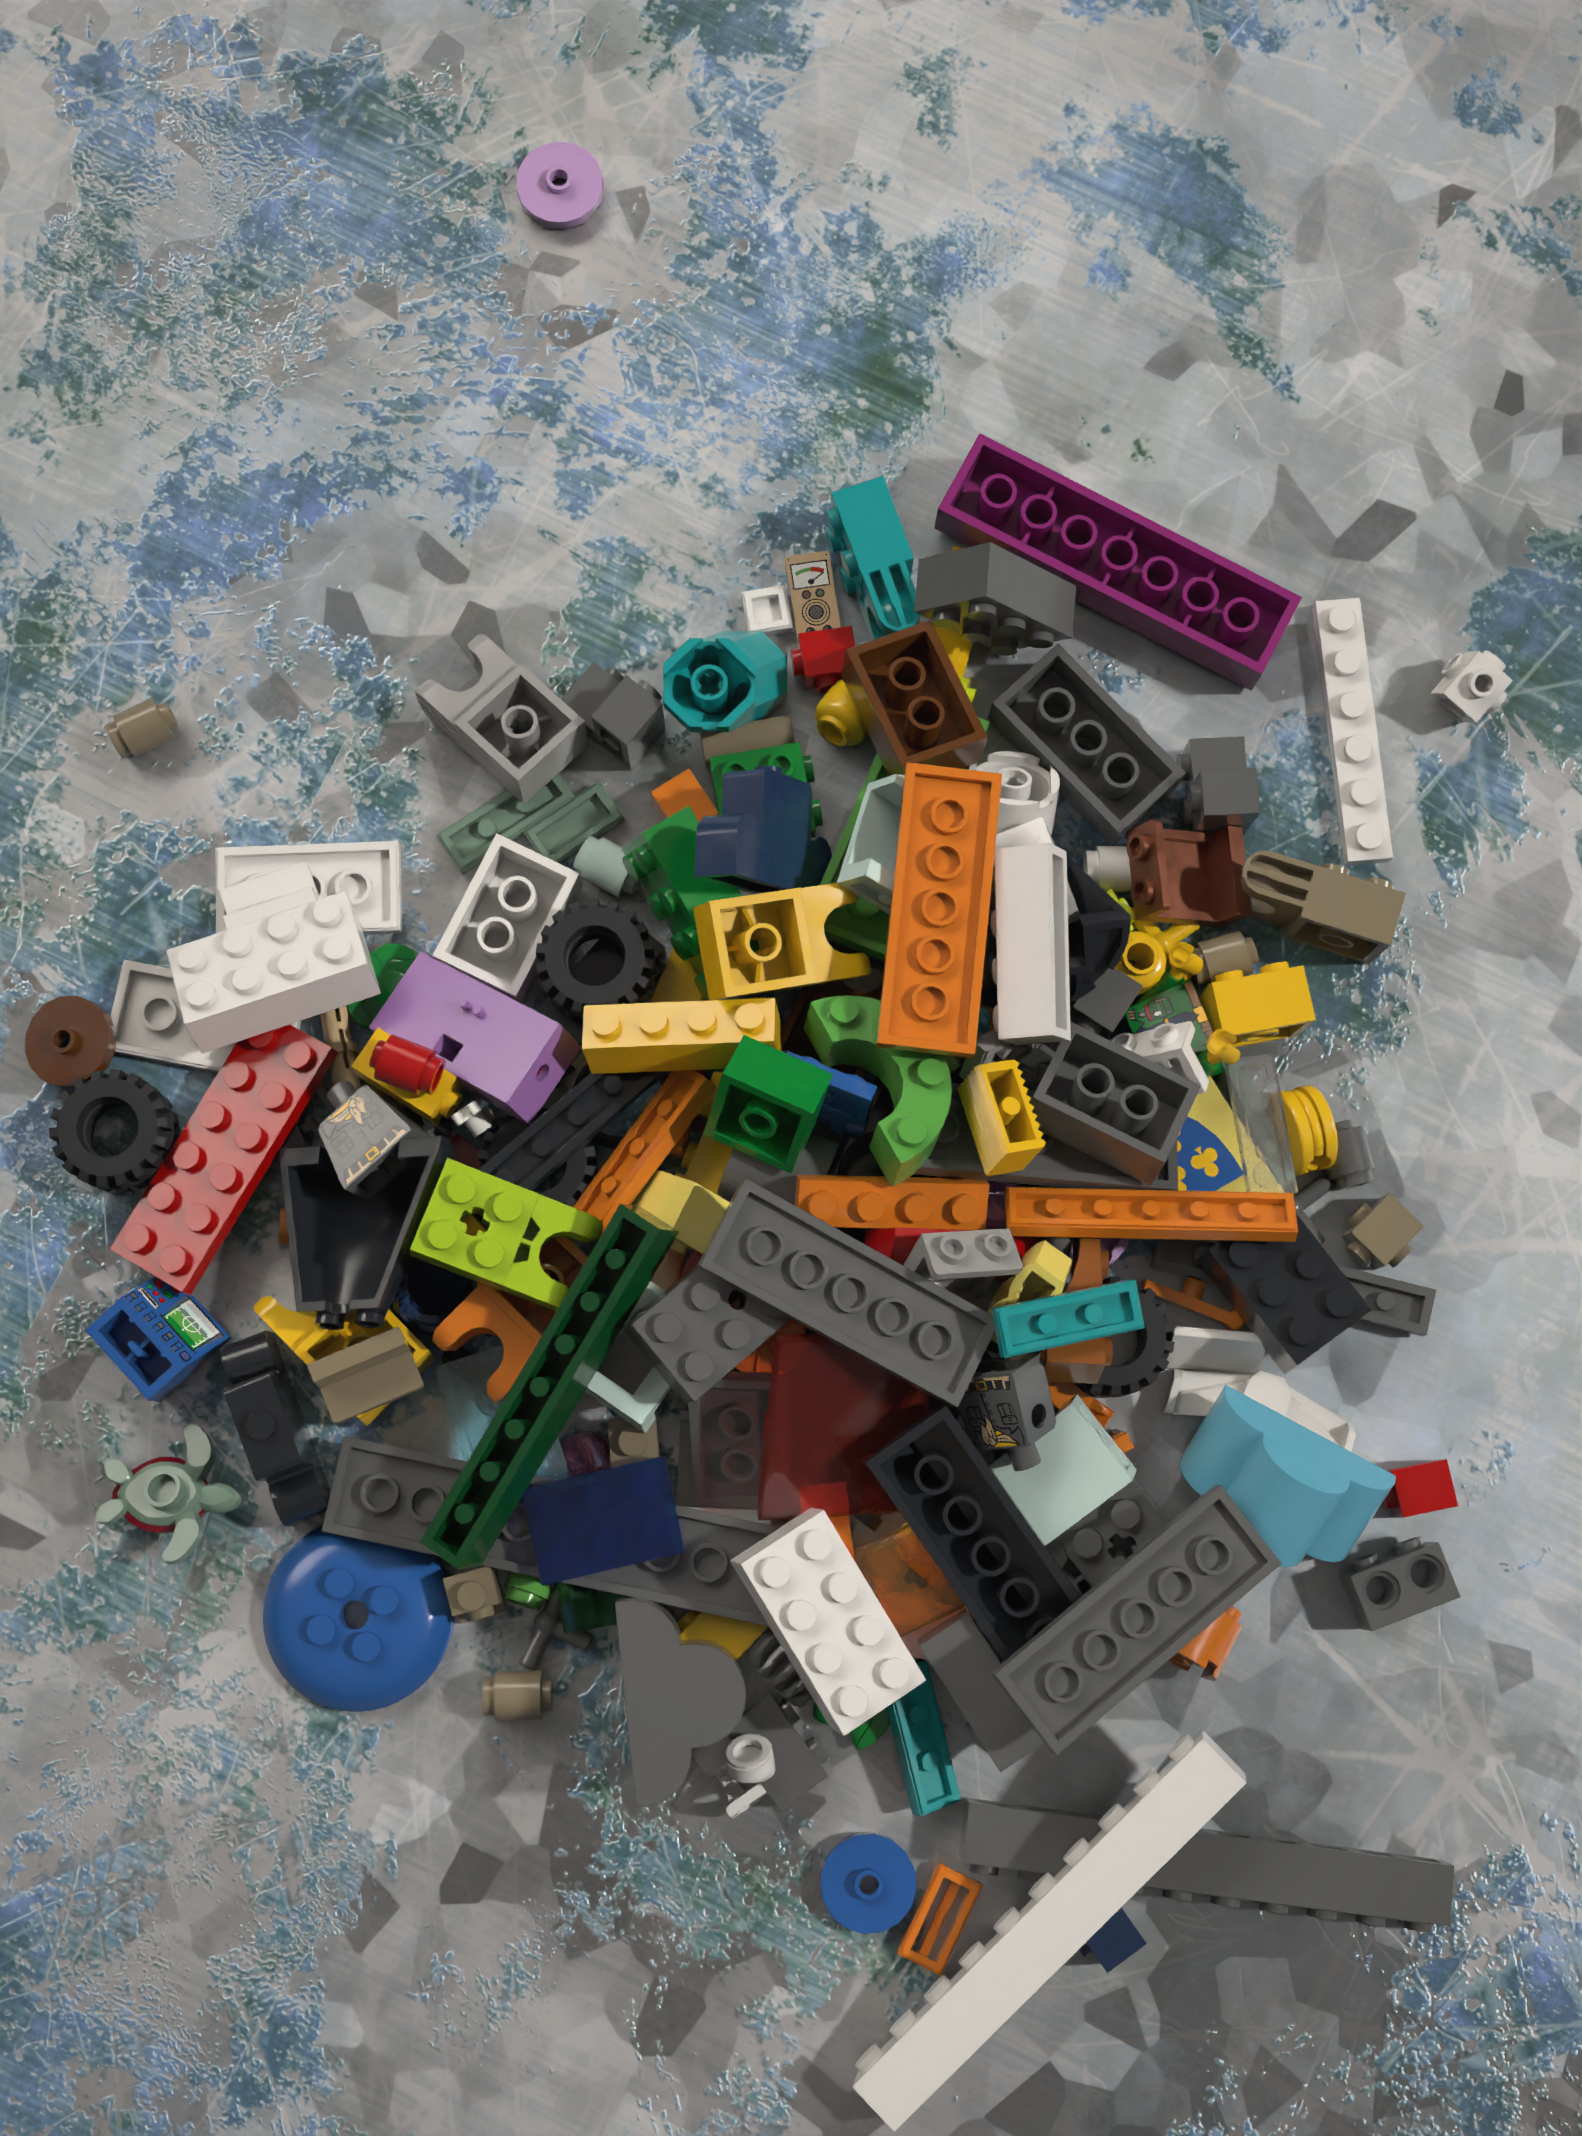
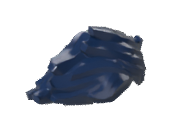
[390,1263,490,1337]

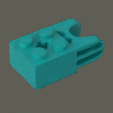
[824,476,920,640]

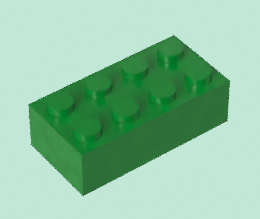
[621,805,759,1000]

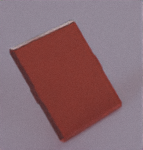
[757,1334,930,1521]

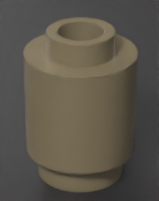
[105,697,179,758]
[1192,930,1259,985]
[482,1670,553,1721]

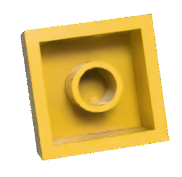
[1199,961,1316,1048]

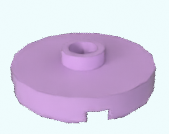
[516,142,604,230]

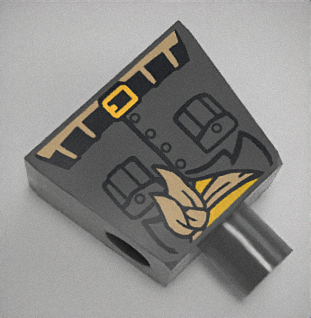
[318,1081,431,1200]
[956,1353,1056,1471]

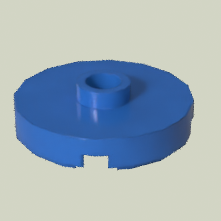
[820,1832,917,1934]

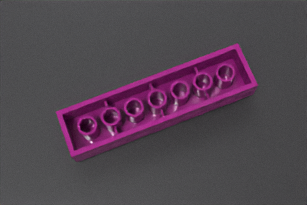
[934,433,1302,691]

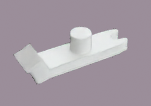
[451,1095,496,1138]

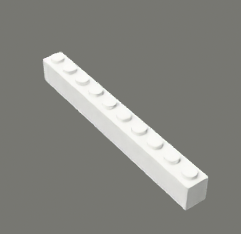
[852,1730,1247,2132]

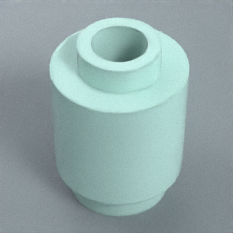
[573,836,641,898]

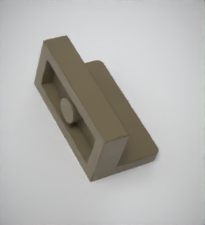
[307,1327,424,1424]

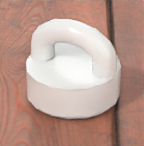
[724,1734,775,1783]

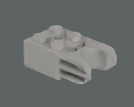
[415,634,589,804]

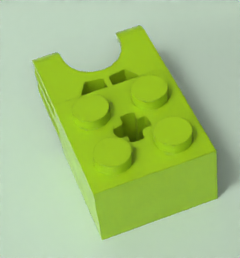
[410,1158,603,1311]

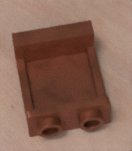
[1126,819,1252,927]

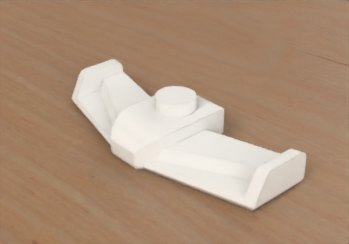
[1162,1369,1356,1452]

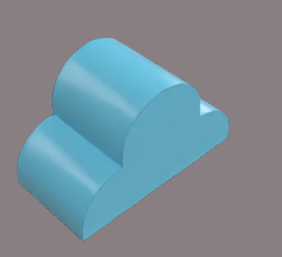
[1180,1385,1396,1568]

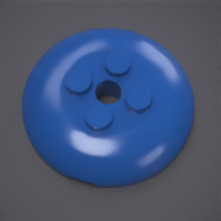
[263,1525,455,1712]

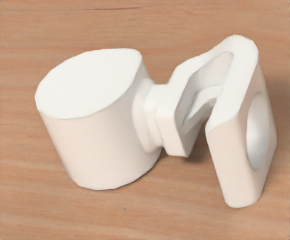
[692,1736,768,1819]

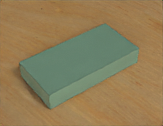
[523,782,625,865]

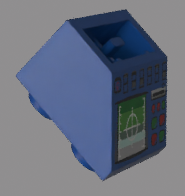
[85,1276,232,1403]

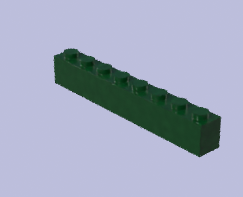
[420,1203,679,1570]

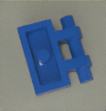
[786,1051,877,1138]

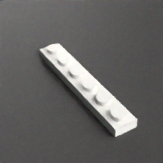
[1312,598,1393,866]

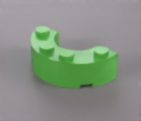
[803,995,952,1188]

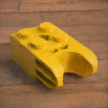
[693,883,872,1000]
[253,1296,436,1426]

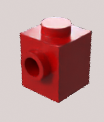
[790,626,855,694]

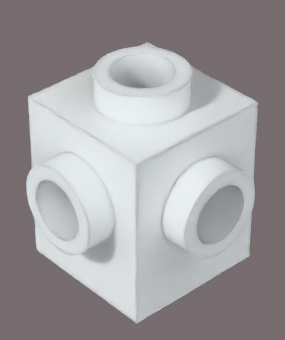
[1431,650,1513,723]

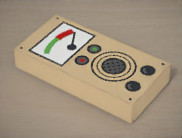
[784,551,841,644]

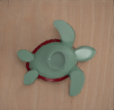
[95,1424,242,1564]

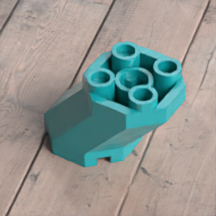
[663,631,787,732]

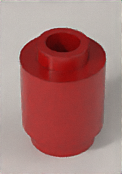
[369,1034,445,1096]

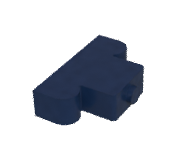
[695,766,832,894]

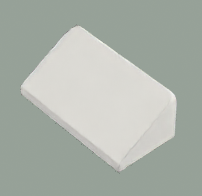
[1167,1326,1266,1373]

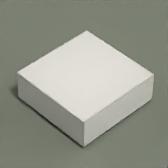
[741,585,793,636]

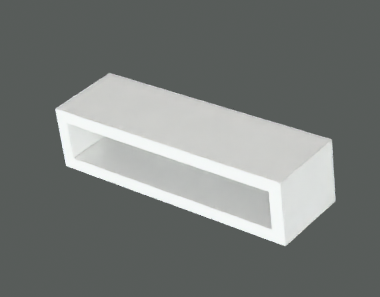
[991,842,1071,1045]

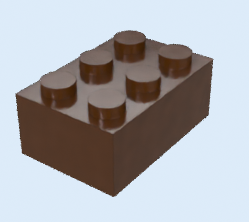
[841,620,988,776]

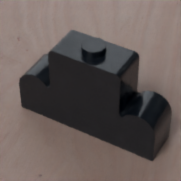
[220,1330,331,1527]

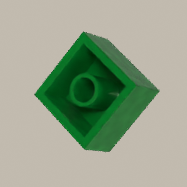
[703,1035,833,1174]

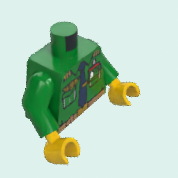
[1124,942,1240,1077]

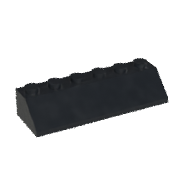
[865,1402,1081,1661]

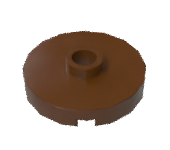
[25,995,116,1089]

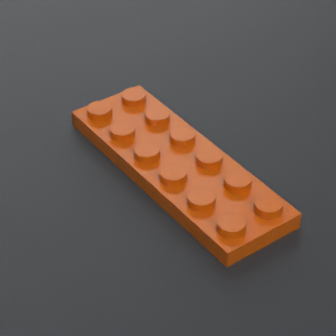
[876,762,1002,1058]

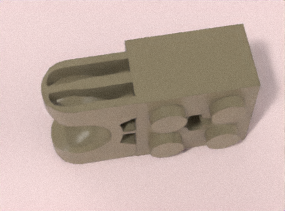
[1240,850,1406,964]

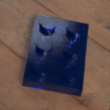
[523,1456,686,1586]

